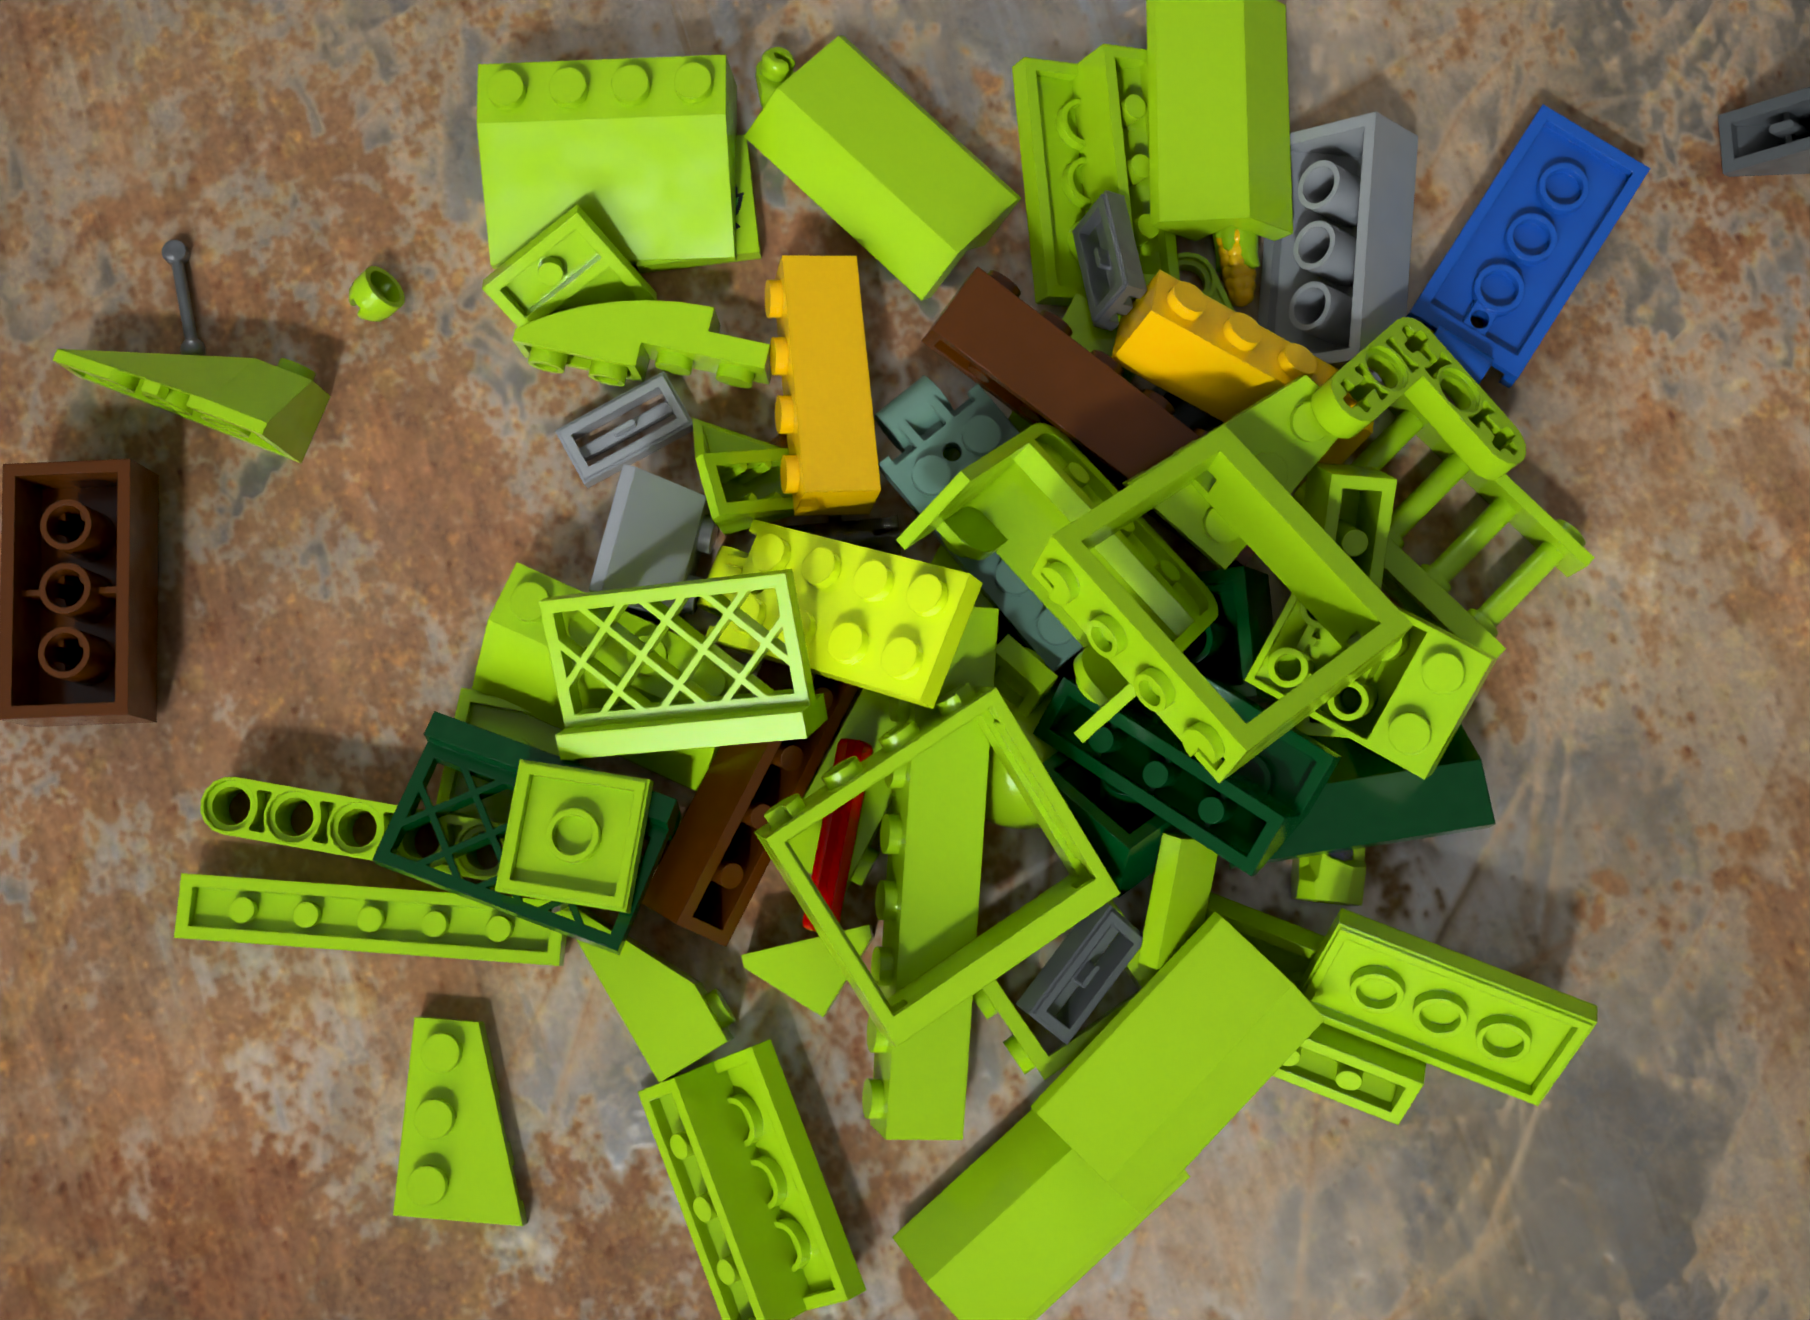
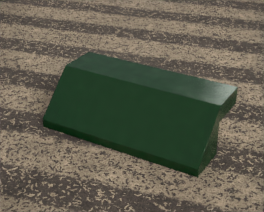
[1033,667,1342,876]
[1229,724,1496,869]

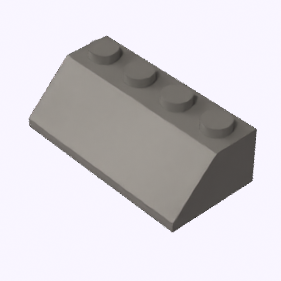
[1258,112,1418,382]

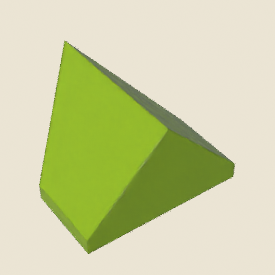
[692,417,794,535]

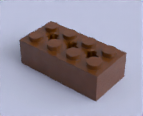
[0,459,159,727]

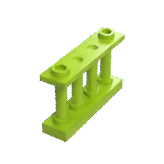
[1293,394,1595,658]

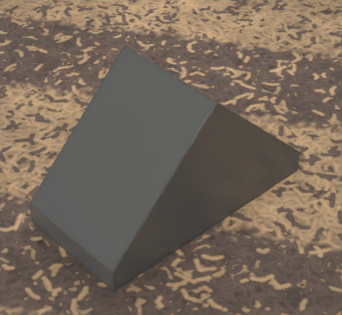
[1718,87,1810,177]

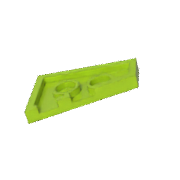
[1122,375,1338,570]

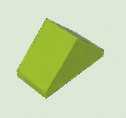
[741,924,874,1017]

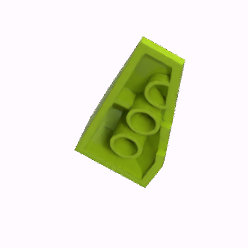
[52,349,331,463]

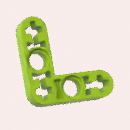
[1311,317,1526,480]

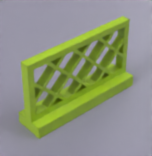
[538,569,828,760]

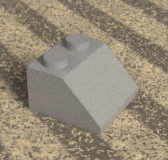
[589,464,719,623]

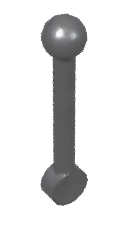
[162,240,206,356]

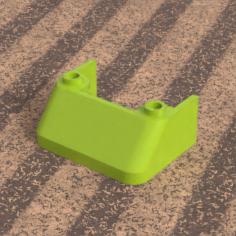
[896,423,1218,743]

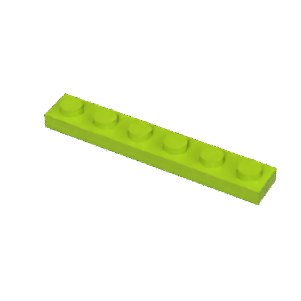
[174,873,566,966]

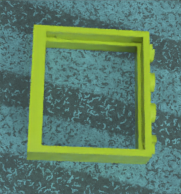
[1031,424,1413,784]
[754,682,1121,1047]

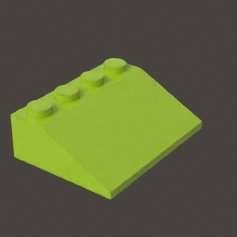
[477,54,737,269]

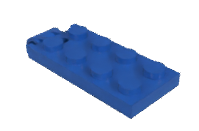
[1406,104,1651,388]

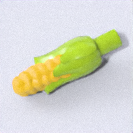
[1212,226,1260,307]

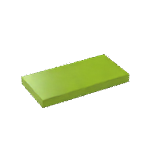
[1297,908,1598,1106]

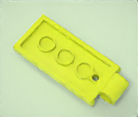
[696,519,983,709]

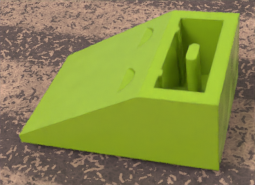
[1244,593,1498,780]

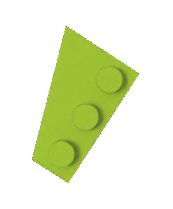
[393,1016,528,1226]

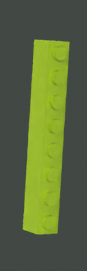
[862,607,999,1140]

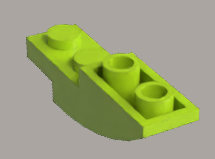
[513,300,772,388]

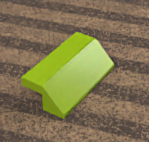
[1146,0,1293,241]
[744,35,1021,301]
[1012,44,1180,306]
[1205,892,1426,1125]
[1030,911,1325,1215]
[638,1039,866,1320]
[892,1109,1191,1320]

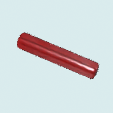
[802,738,873,931]

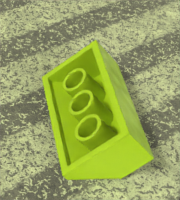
[472,562,749,792]

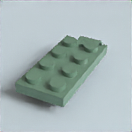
[874,375,1083,672]

